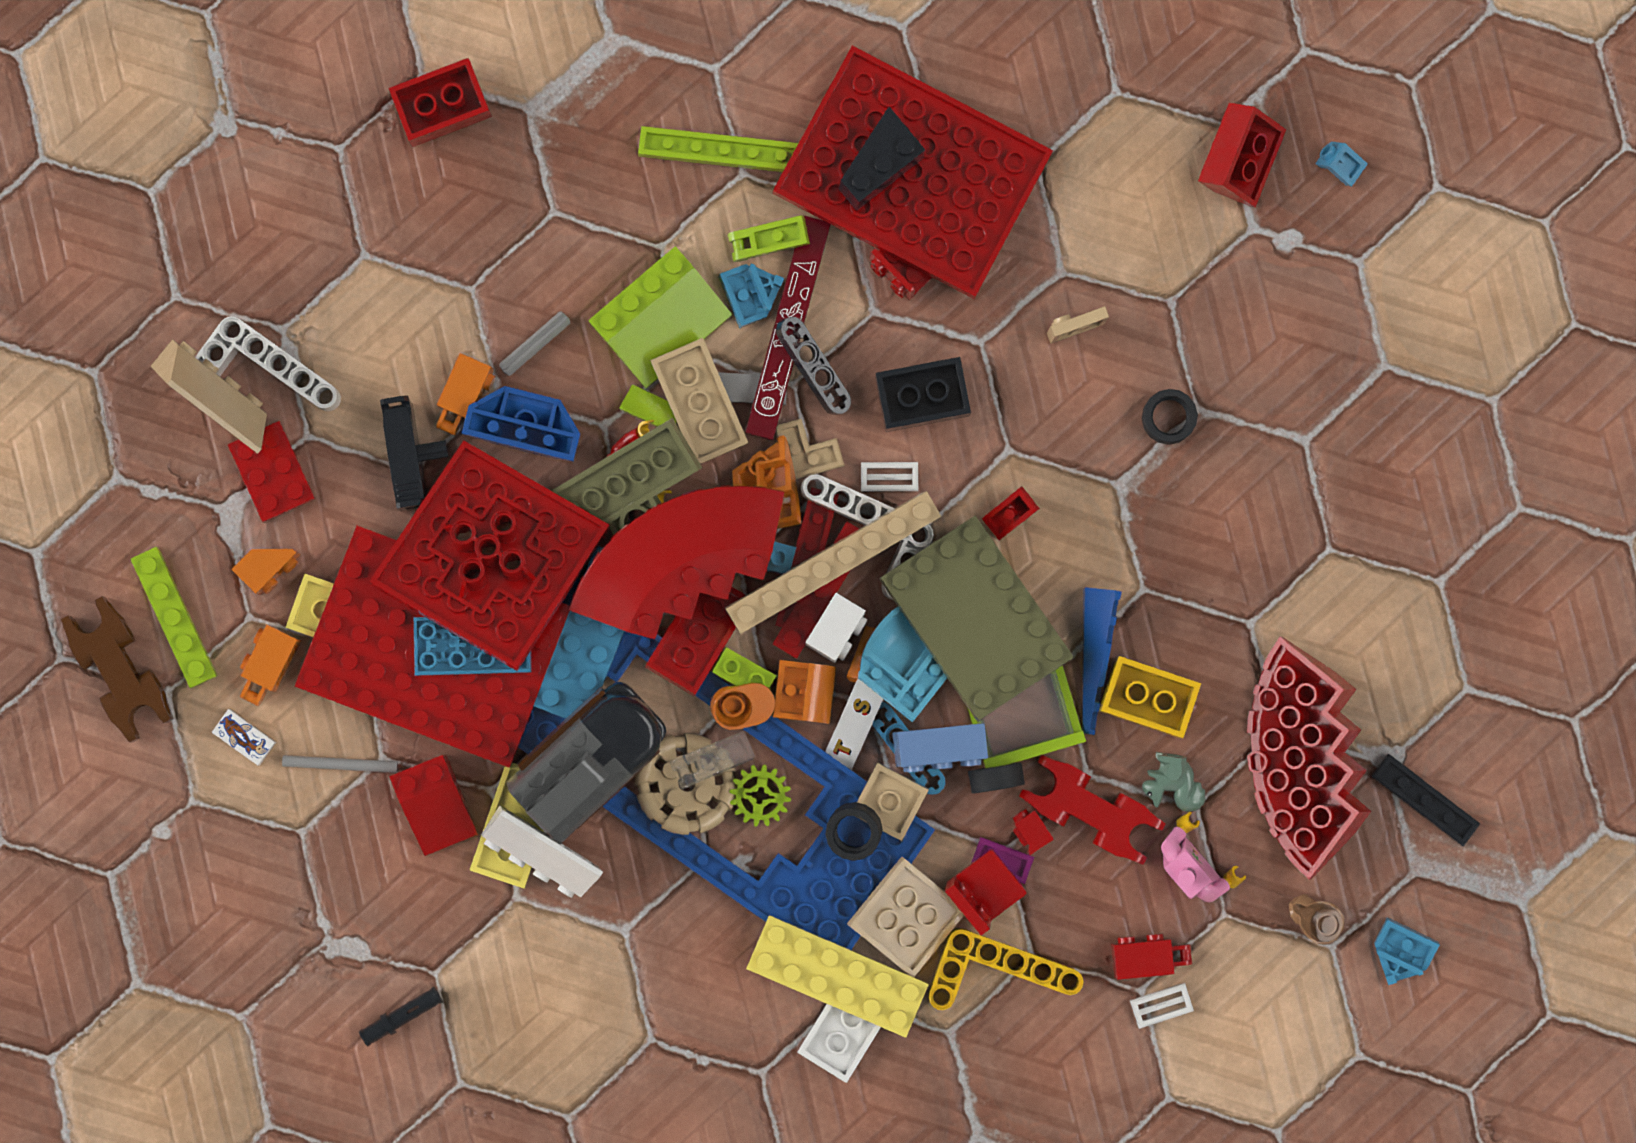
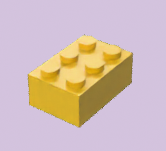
[1099,656,1201,739]

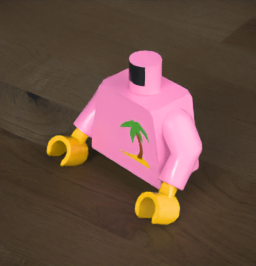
[1161,812,1246,902]

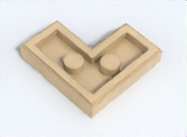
[776,418,844,480]

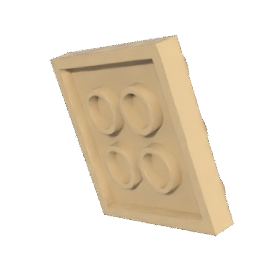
[847,856,964,977]

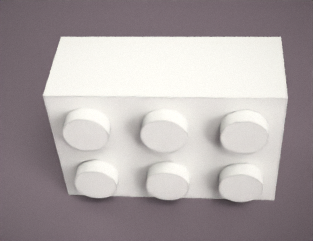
[805,593,868,663]

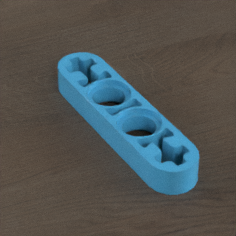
[872,701,945,795]

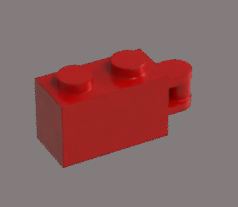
[1111,933,1193,980]

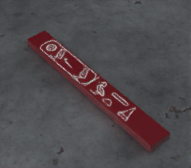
[745,216,831,441]

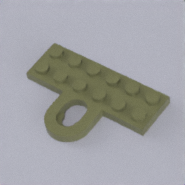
[551,418,702,535]

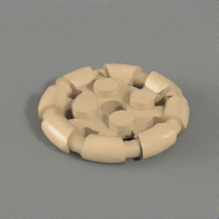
[635,733,738,835]

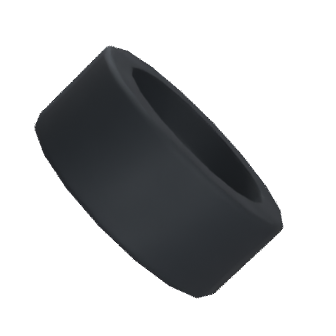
[1142,389,1198,445]
[968,762,1025,794]
[825,802,883,861]

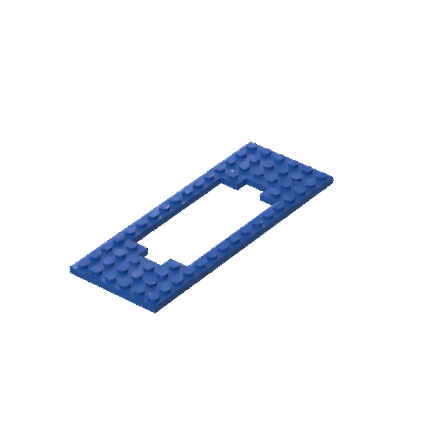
[519,578,935,950]

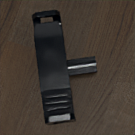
[380,395,449,511]

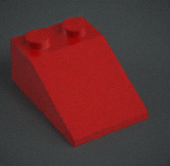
[389,755,478,856]

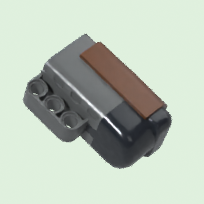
[507,682,666,844]

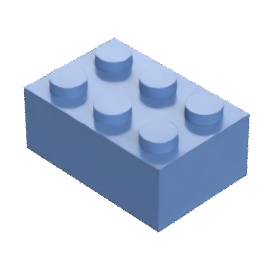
[892,723,988,772]

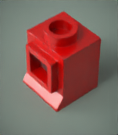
[1012,809,1054,855]

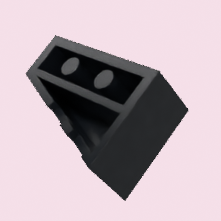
[839,107,925,211]

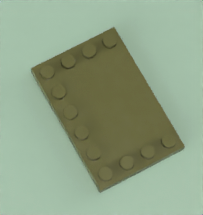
[880,516,1073,722]

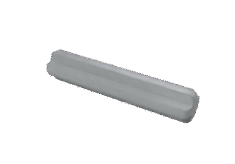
[499,311,570,376]

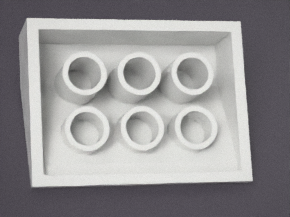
[481,805,603,898]

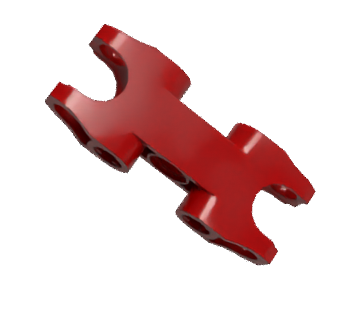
[1018,755,1166,865]

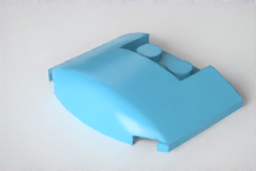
[858,607,947,722]

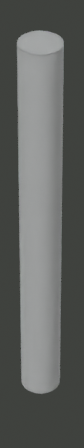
[282,755,398,773]

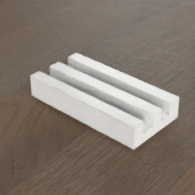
[861,462,918,492]
[1129,983,1194,1029]

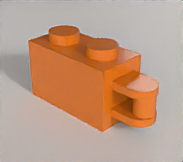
[436,353,496,436]
[240,624,302,706]

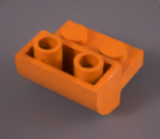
[773,660,836,724]

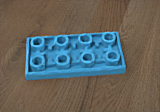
[414,617,531,676]

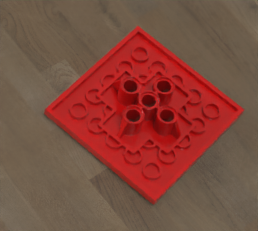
[369,440,610,671]

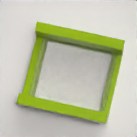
[967,666,1086,768]

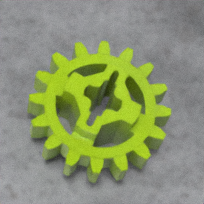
[729,764,791,827]

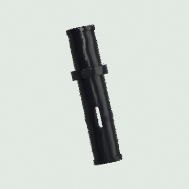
[359,987,443,1047]

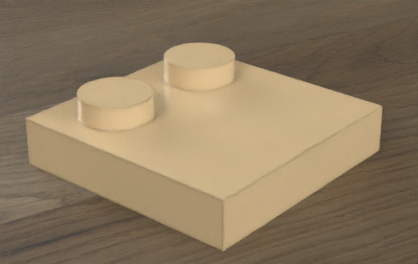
[1047,306,1109,344]
[855,763,929,841]

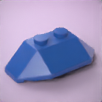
[462,386,580,462]

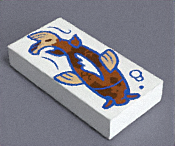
[212,709,276,766]

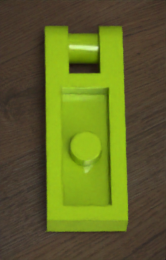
[728,215,810,262]

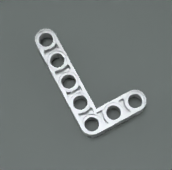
[196,317,341,411]
[800,474,933,600]

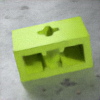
[712,647,777,689]

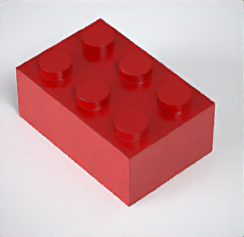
[388,57,492,147]

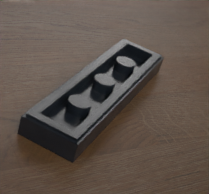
[1370,754,1480,847]

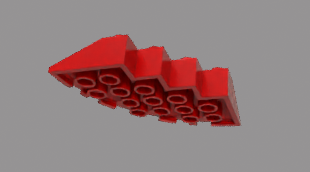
[568,485,785,639]
[1247,636,1372,880]

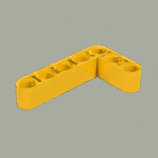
[928,928,1084,1010]

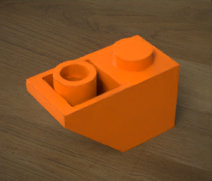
[231,549,301,595]

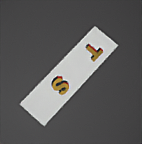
[825,679,883,770]

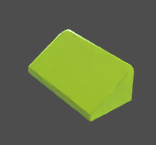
[619,384,677,427]

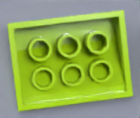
[588,246,732,389]

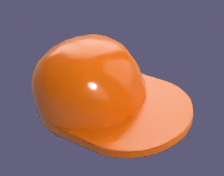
[710,683,775,730]

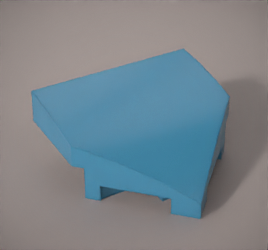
[718,263,784,329]
[1374,917,1440,985]

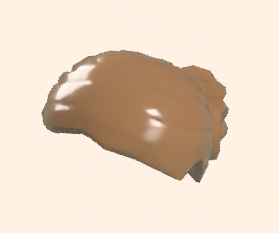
[1289,894,1345,945]

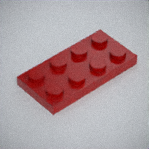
[645,587,746,697]

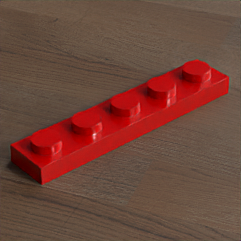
[775,487,839,628]
[772,522,859,659]

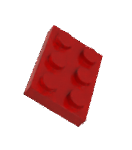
[227,421,316,523]

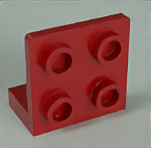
[870,248,932,301]
[945,849,1027,936]

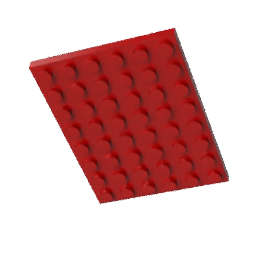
[772,45,1053,299]
[294,525,570,768]

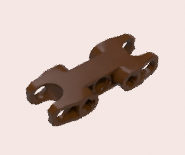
[61,596,174,743]

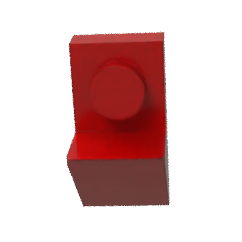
[981,486,1040,541]

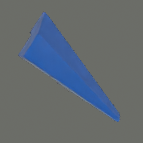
[1082,587,1122,735]

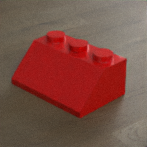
[1198,103,1287,208]

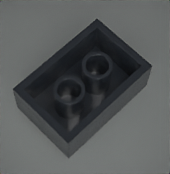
[875,357,971,432]

